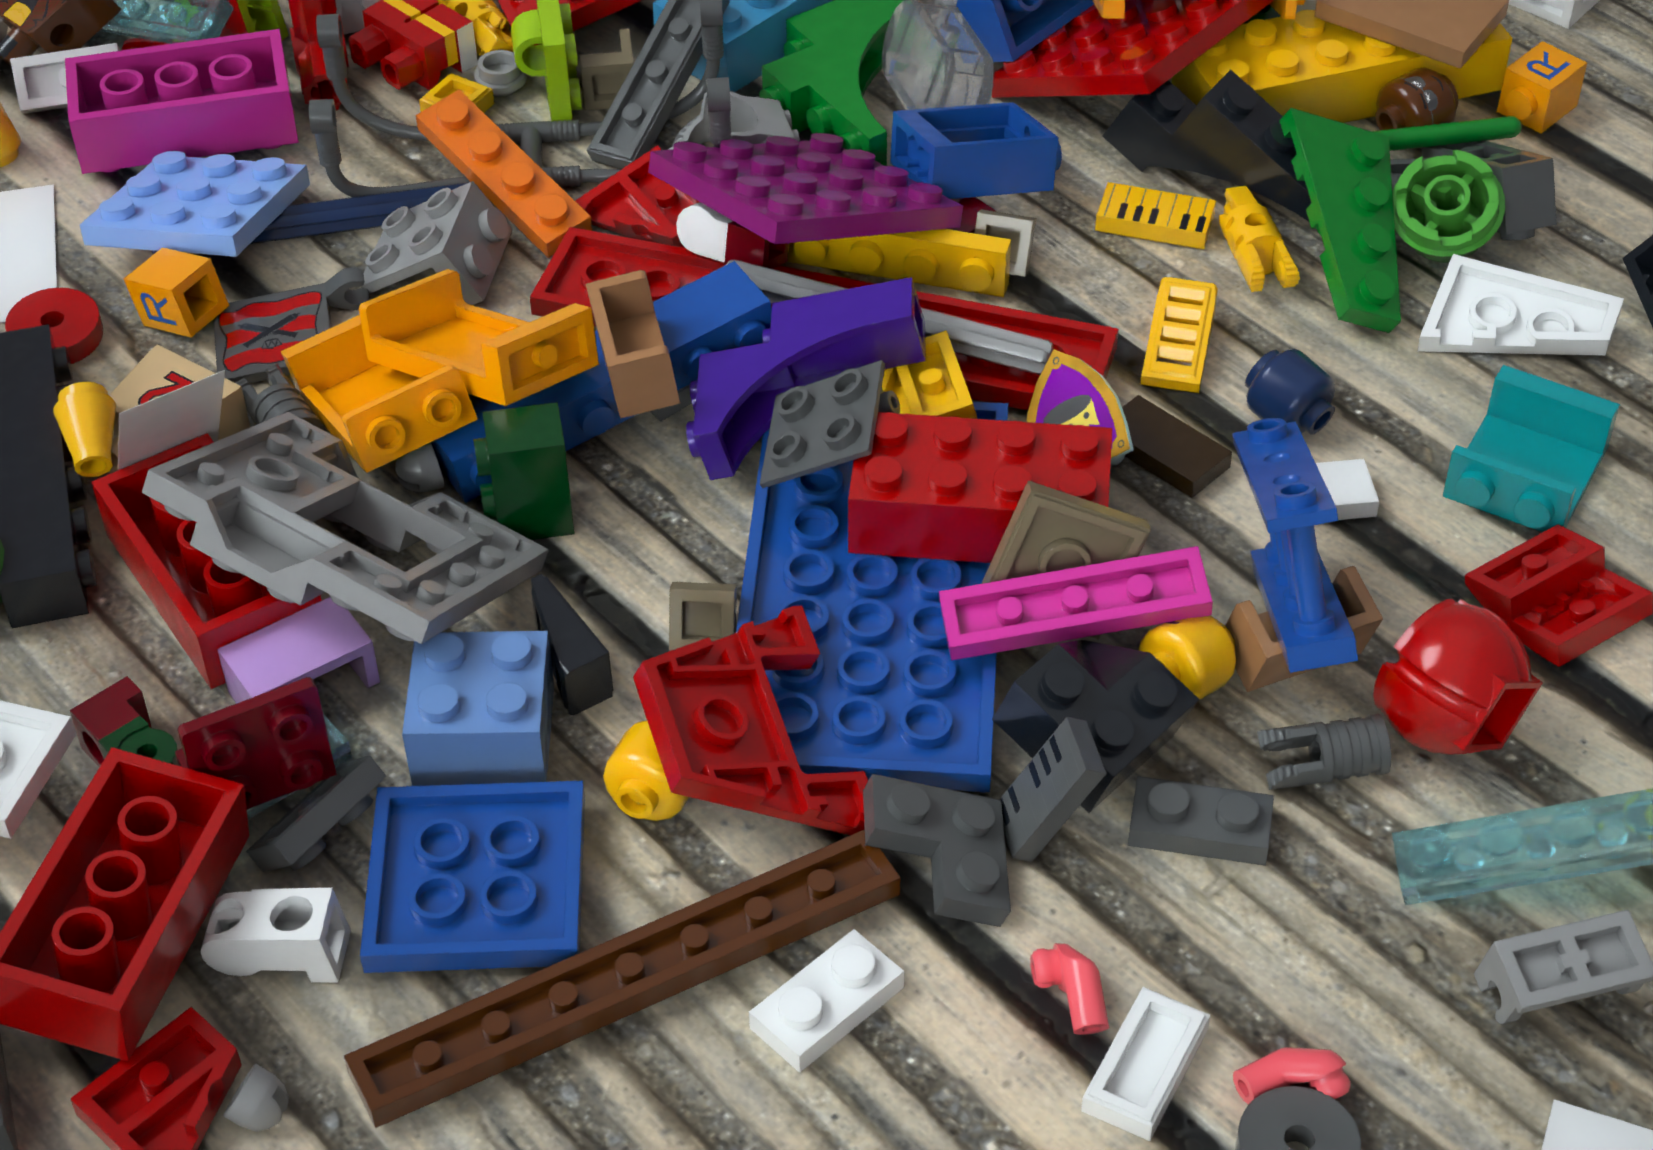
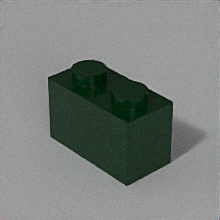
[473,402,575,540]

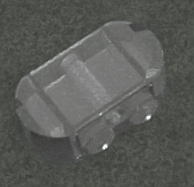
[882,0,994,110]

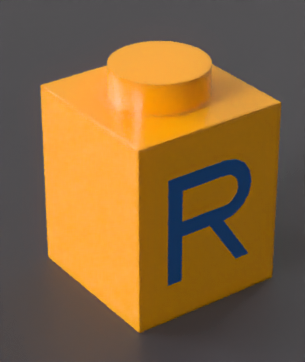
[1497,41,1587,134]
[124,247,230,338]

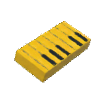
[1095,182,1216,249]

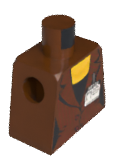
[0,0,121,67]

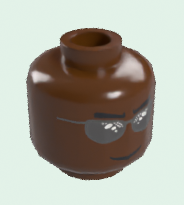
[1376,68,1458,130]

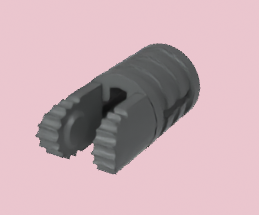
[235,363,326,431]
[1257,714,1391,790]

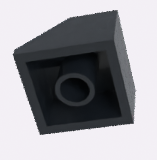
[992,639,1200,813]

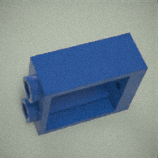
[890,102,1062,199]

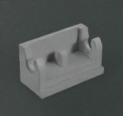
[1474,910,1653,1024]

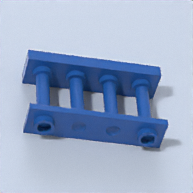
[1232,418,1358,673]

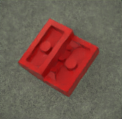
[1465,524,1653,667]

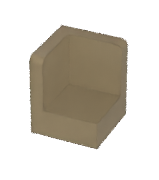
[580,28,634,111]

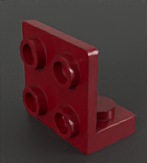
[175,677,337,810]

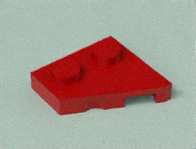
[575,145,699,248]
[70,1007,242,1150]

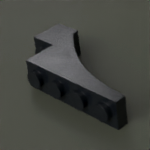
[1103,70,1311,222]

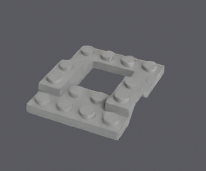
[142,412,549,644]

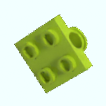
[511,0,582,121]

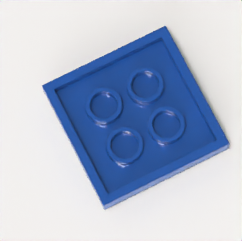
[360,781,585,973]

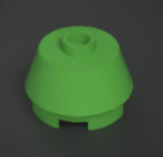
[1392,150,1505,263]

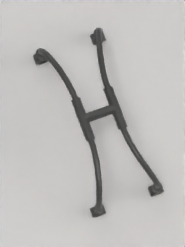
[309,0,731,197]

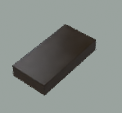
[1122,395,1232,498]

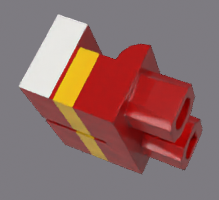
[348,0,478,91]

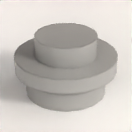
[474,50,527,97]

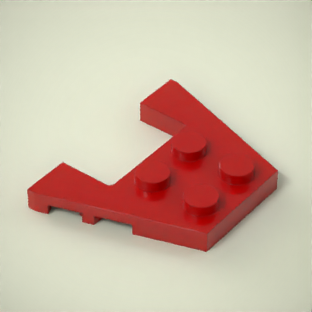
[633,606,868,835]

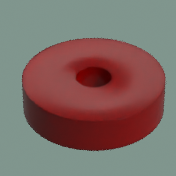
[5,287,103,364]

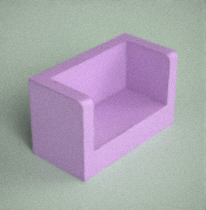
[217,597,380,704]

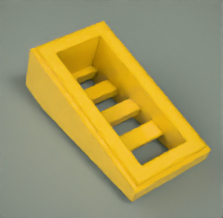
[1140,277,1218,393]

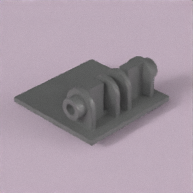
[760,360,900,488]

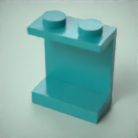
[1443,365,1620,532]

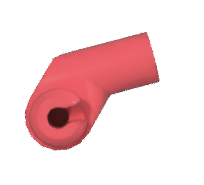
[1030,943,1109,1035]
[1233,1047,1351,1105]

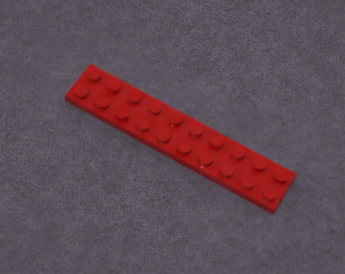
[530,227,1119,410]

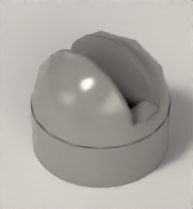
[396,442,444,493]
[223,1063,289,1131]

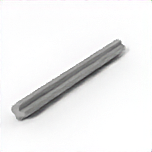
[726,259,1053,375]

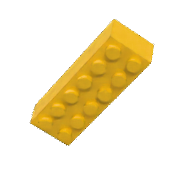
[1172,10,1513,123]

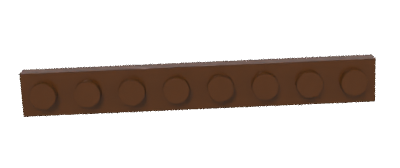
[344,829,901,1128]

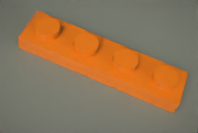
[416,89,592,258]

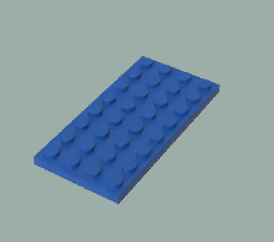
[736,402,1008,792]

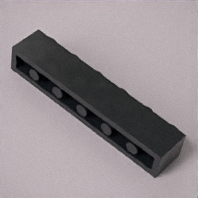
[0,324,97,629]

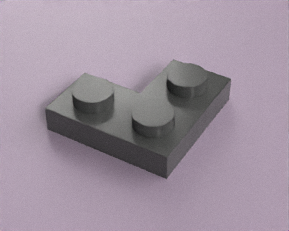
[863,774,1011,927]

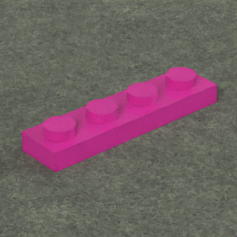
[939,546,1213,661]

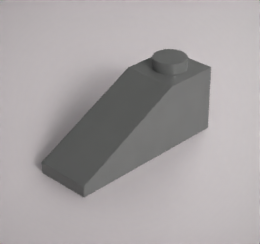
[1422,141,1557,240]

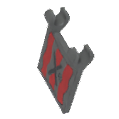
[213,267,370,384]

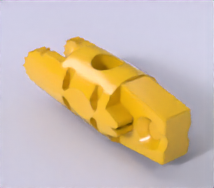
[437,0,513,56]
[1219,186,1300,292]

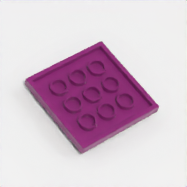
[648,133,963,244]

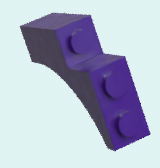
[686,277,926,480]

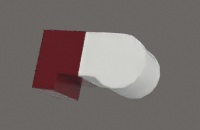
[676,202,789,269]

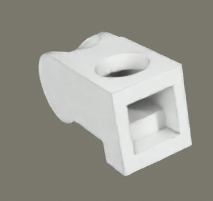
[201,887,351,983]

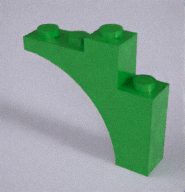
[759,0,918,166]

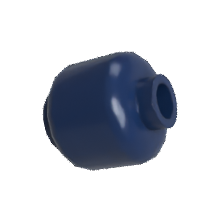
[1245,349,1335,435]

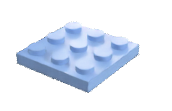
[80,151,310,257]

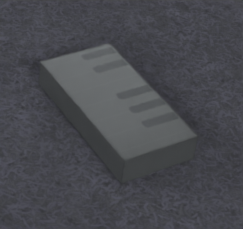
[999,717,1106,862]

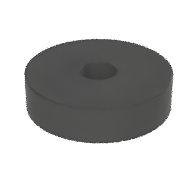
[1235,1086,1361,1150]

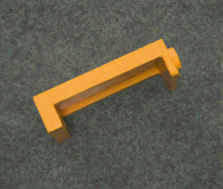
[359,269,599,406]
[280,315,478,473]

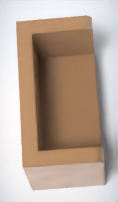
[586,270,680,419]
[1225,566,1383,692]

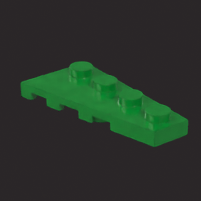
[1279,108,1401,333]

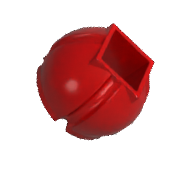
[1373,598,1543,755]

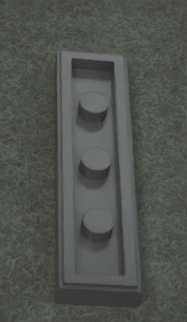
[586,0,730,169]

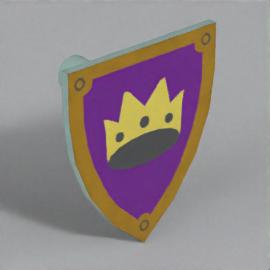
[1027,349,1134,466]

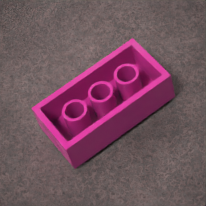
[65,29,299,174]

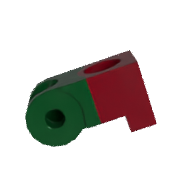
[70,676,179,767]

